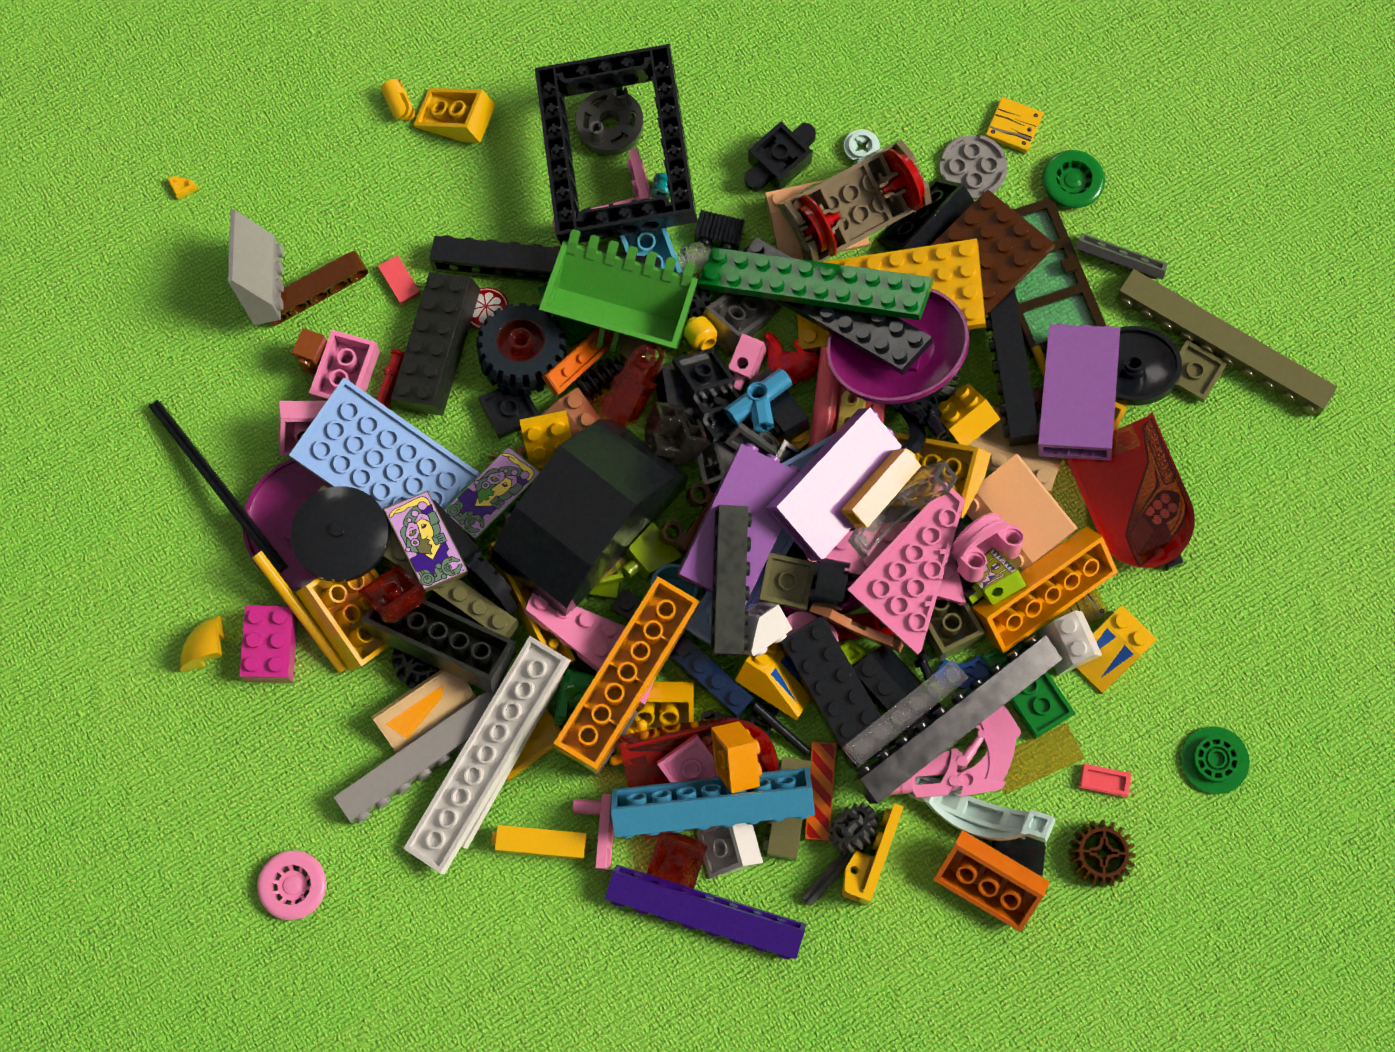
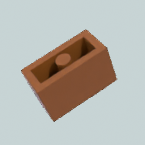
[292,328,327,376]

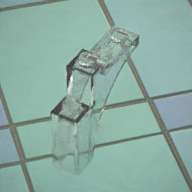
[848,460,958,558]

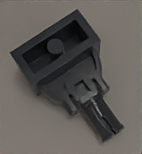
[891,387,950,440]

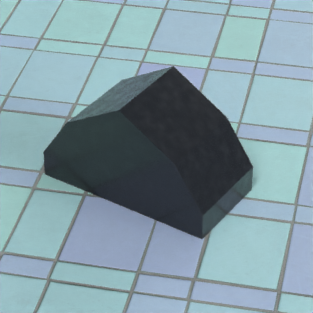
[491,419,689,616]

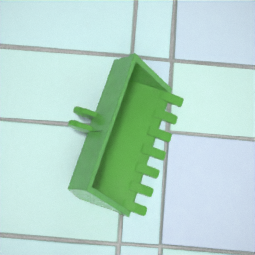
[539,229,698,352]

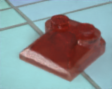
[358,564,425,623]
[647,831,708,889]

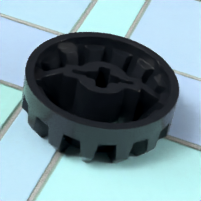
[391,647,441,689]

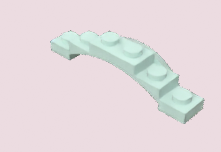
[908,776,1055,843]

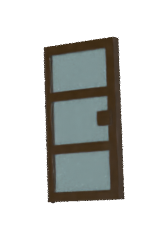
[1013,198,1106,358]

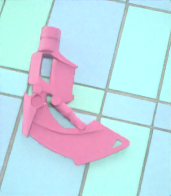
[889,705,1021,798]

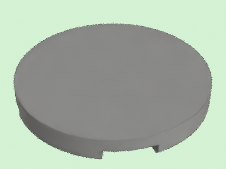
[939,135,1007,200]

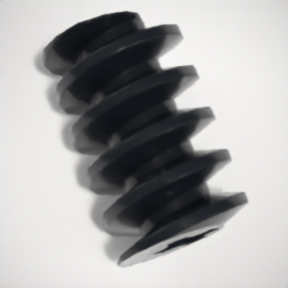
[575,355,627,401]

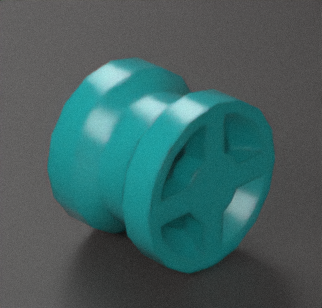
[650,173,671,199]

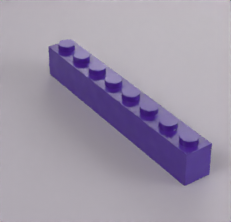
[605,865,806,960]

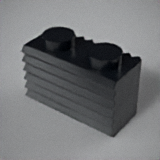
[694,210,745,251]

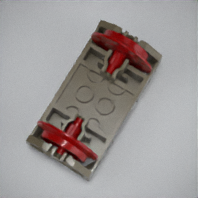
[777,140,932,262]

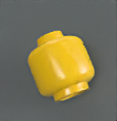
[683,316,718,351]

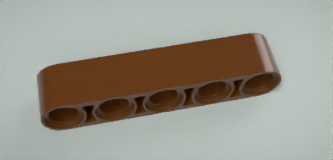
[268,251,368,326]

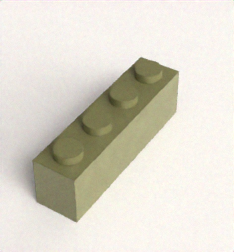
[763,756,812,861]

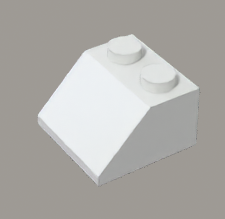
[1039,610,1103,676]
[696,823,763,879]

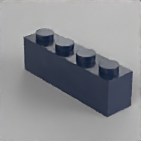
[668,634,754,718]

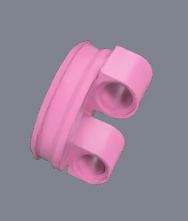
[951,513,1024,582]

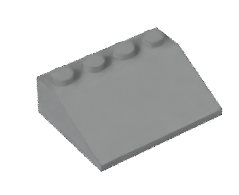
[228,210,285,325]

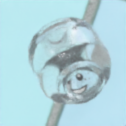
[677,242,711,274]

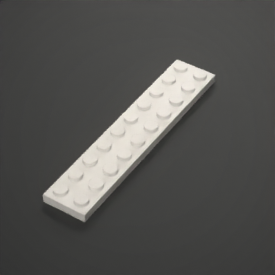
[403,636,571,875]

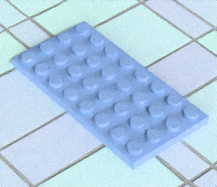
[288,378,480,526]

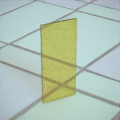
[1003,723,1085,794]

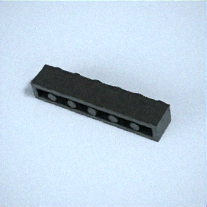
[710,505,752,655]

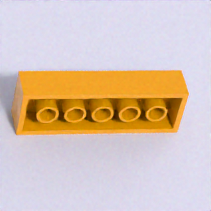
[972,526,1118,654]

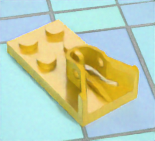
[841,803,903,906]

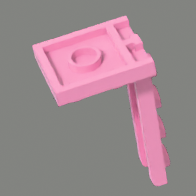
[552,148,652,231]

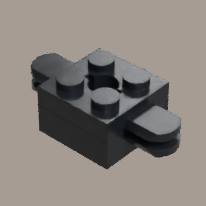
[744,121,816,192]

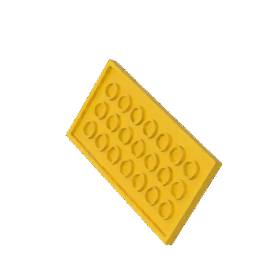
[797,239,986,352]

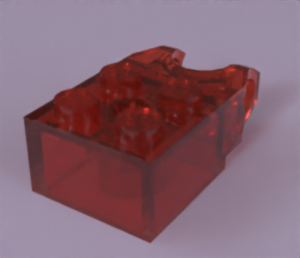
[600,343,664,427]

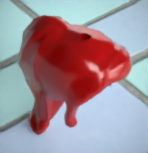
[763,332,820,388]

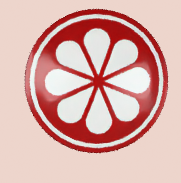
[470,287,509,330]

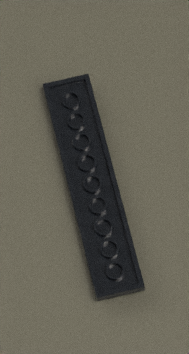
[743,237,933,375]

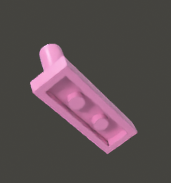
[573,794,614,871]

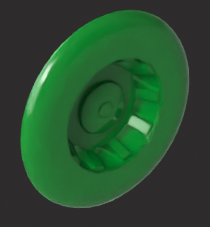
[1042,150,1105,208]
[1181,726,1250,794]

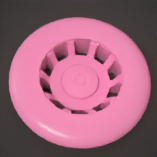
[257,850,326,920]

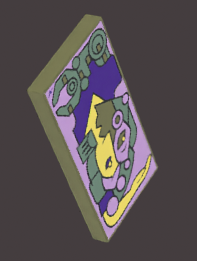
[383,491,468,593]

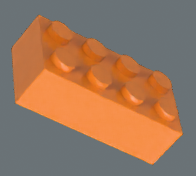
[933,830,1050,932]

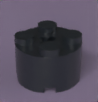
[808,558,851,611]

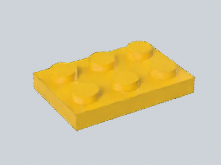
[520,410,572,472]

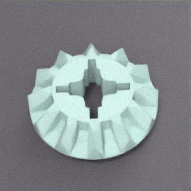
[844,129,880,160]

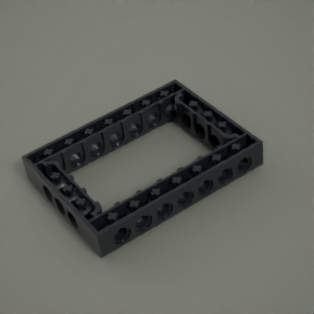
[535,44,698,245]

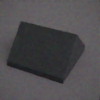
[992,836,1046,876]

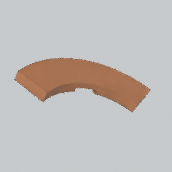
[810,604,904,652]

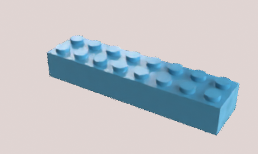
[611,767,815,838]

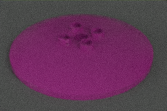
[827,289,969,404]
[243,459,332,591]

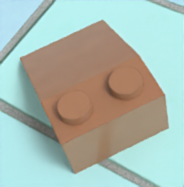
[542,387,601,437]

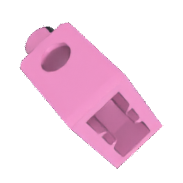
[728,333,767,392]

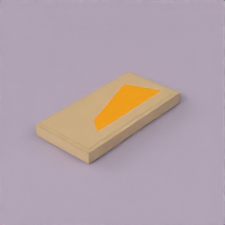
[371,670,477,753]

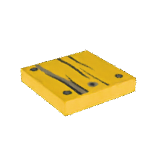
[986,97,1044,154]

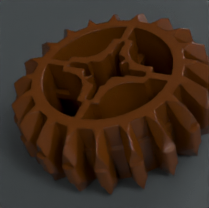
[1068,820,1136,888]

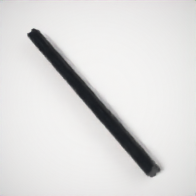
[149,400,289,573]

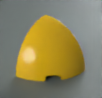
[180,615,225,672]

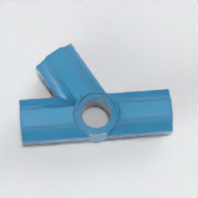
[724,368,792,433]

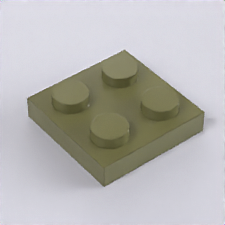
[1176,340,1227,403]
[758,553,815,611]

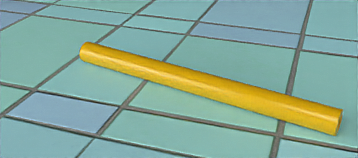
[252,551,347,673]

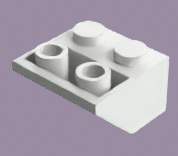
[744,601,792,657]

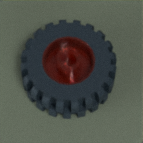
[476,303,567,395]

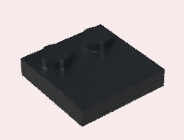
[478,388,540,439]

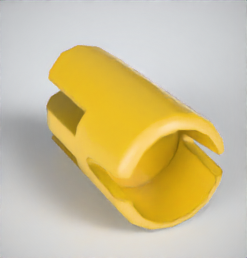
[381,79,415,121]

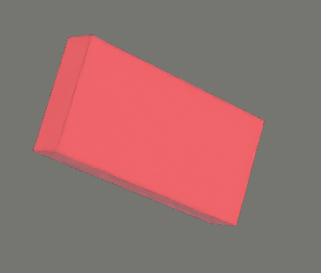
[378,255,421,305]
[1078,763,1132,798]

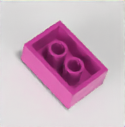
[239,605,298,683]

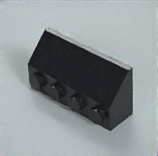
[877,178,975,252]
[853,646,941,736]

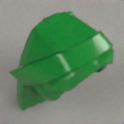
[554,668,595,726]

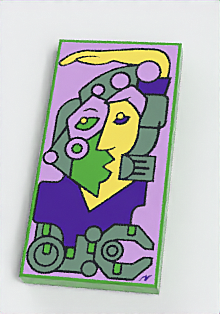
[444,446,540,542]

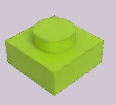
[841,639,868,667]

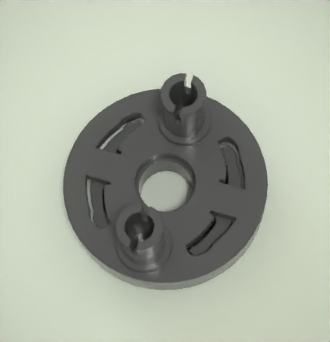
[576,87,644,155]

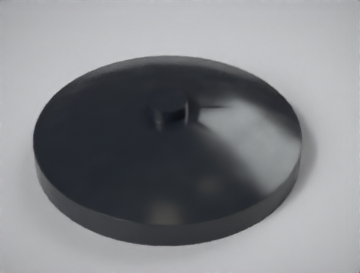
[1115,326,1182,406]
[290,486,389,582]

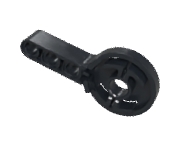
[432,499,518,615]

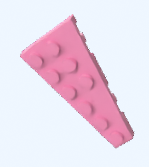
[524,593,654,708]

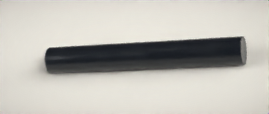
[750,702,811,756]

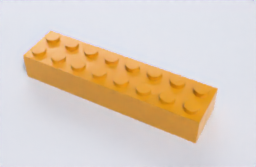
[554,576,700,774]

